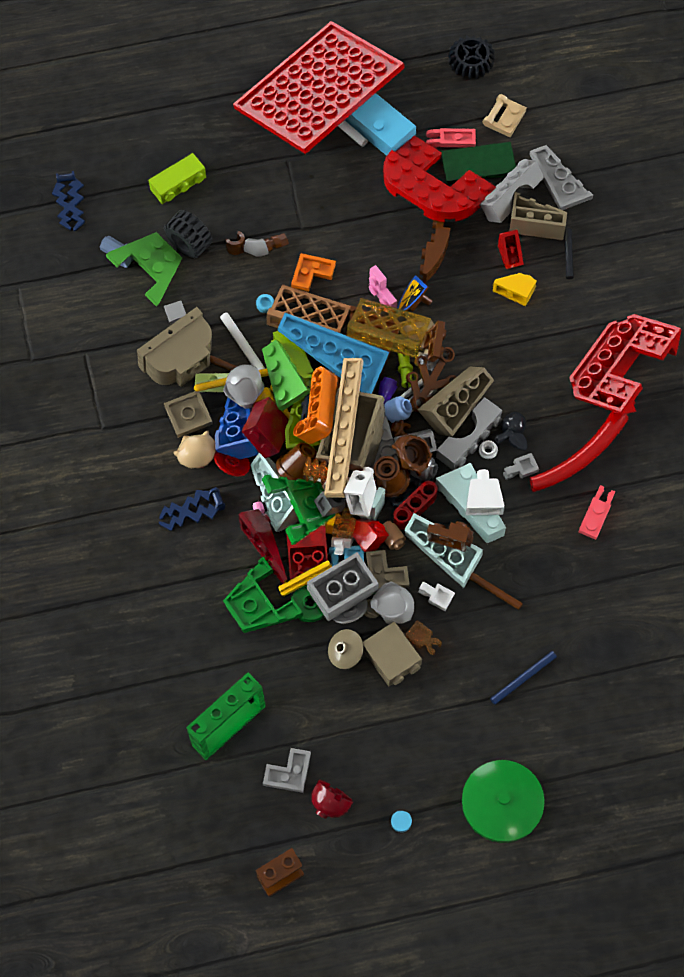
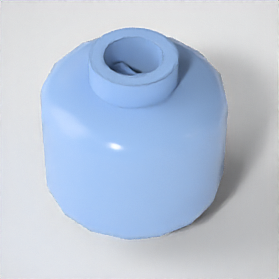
[384,396,412,423]

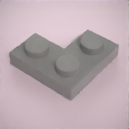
[263,748,311,793]

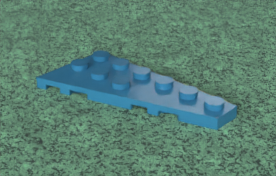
[278,313,389,394]

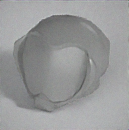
[223,365,264,409]
[370,581,414,625]

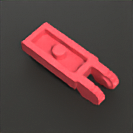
[426,128,476,148]
[578,485,615,540]

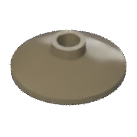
[328,629,363,669]

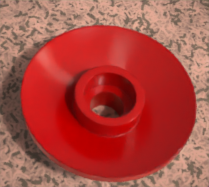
[214,451,250,476]

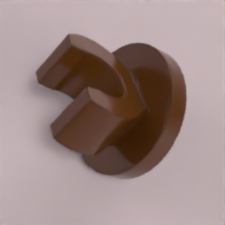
[390,420,411,437]

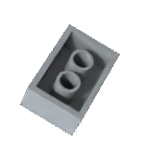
[307,552,379,621]

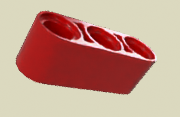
[393,481,438,529]

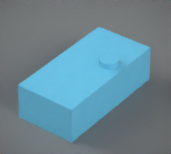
[345,93,416,156]

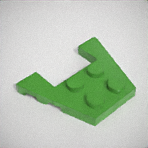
[106,232,182,307]

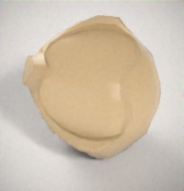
[174,431,216,469]

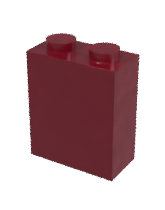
[241,397,289,458]

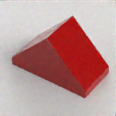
[498,229,524,269]

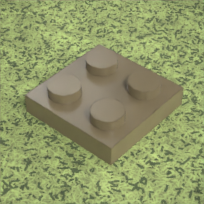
[164,391,213,438]

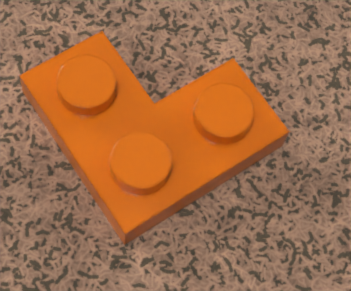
[291,253,336,292]

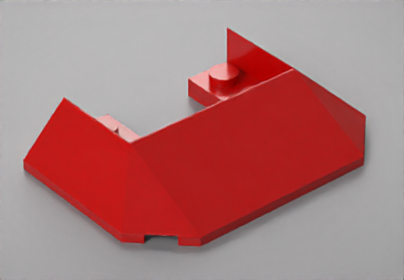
[569,314,682,414]

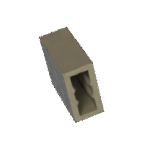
[363,622,422,686]

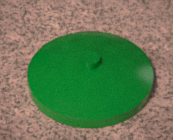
[462,760,544,843]

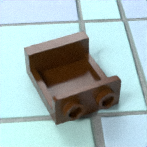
[256,848,304,897]

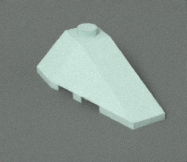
[251,453,299,532]

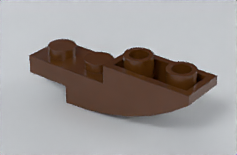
[419,220,450,283]

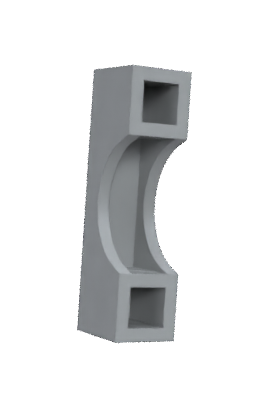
[480,159,544,223]
[436,397,502,470]

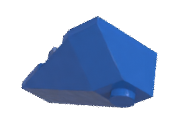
[215,398,259,459]

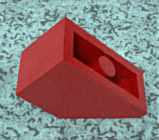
[343,519,389,552]

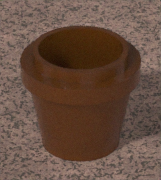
[276,442,318,481]
[373,456,410,497]

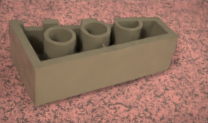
[417,366,494,436]

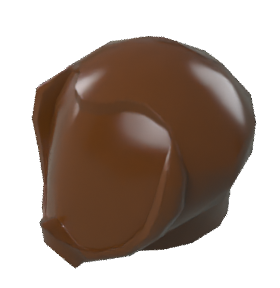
[391,434,432,476]

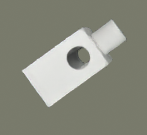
[344,467,376,517]
[466,469,504,515]

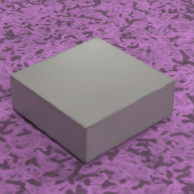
[164,301,186,324]

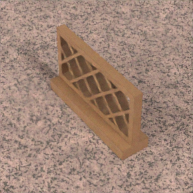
[267,285,350,333]

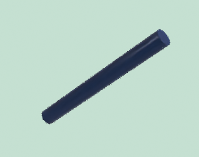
[490,651,557,704]

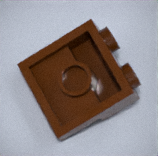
[427,521,474,552]

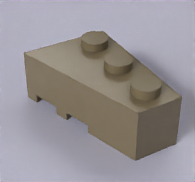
[509,192,567,240]

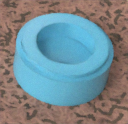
[256,294,274,313]
[391,811,412,833]

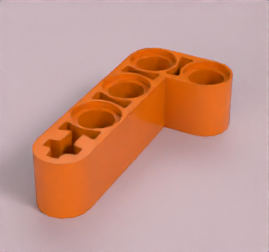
[293,366,337,444]

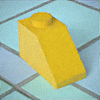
[493,273,537,306]

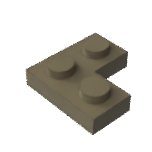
[366,550,409,590]

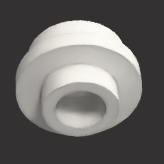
[479,440,498,459]

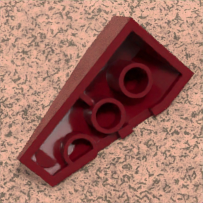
[238,509,287,584]

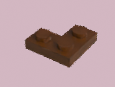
[424,320,447,363]

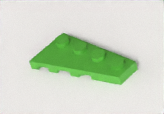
[262,340,310,411]

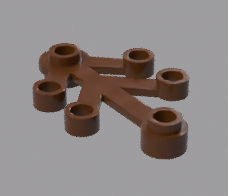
[406,347,456,413]

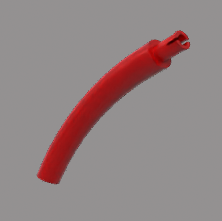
[530,401,635,492]

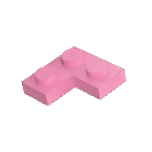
[369,265,397,313]

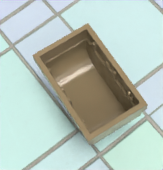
[137,307,212,387]
[316,388,385,471]

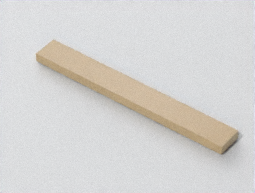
[324,358,364,498]

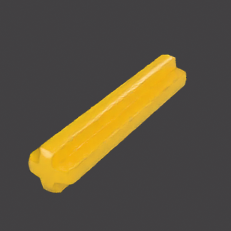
[278,561,332,596]

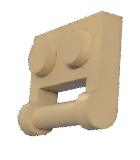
[483,94,527,137]

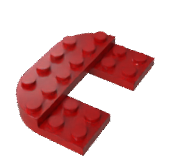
[383,135,496,222]

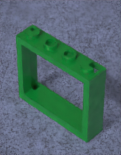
[186,672,266,760]

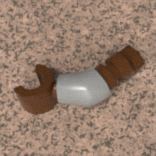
[225,231,289,257]

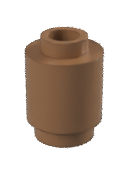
[383,521,406,550]

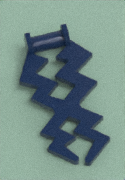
[52,171,85,231]
[159,487,226,531]

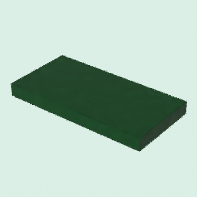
[441,142,516,184]

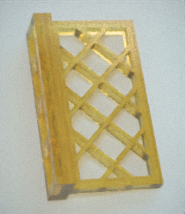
[347,298,431,358]

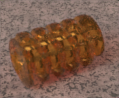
[303,457,329,485]

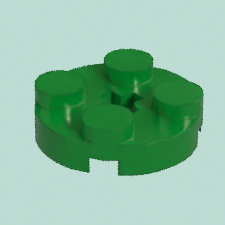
[291,585,324,622]

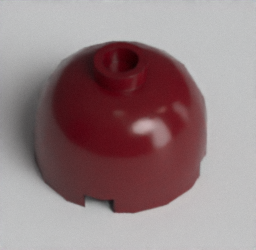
[311,780,353,819]

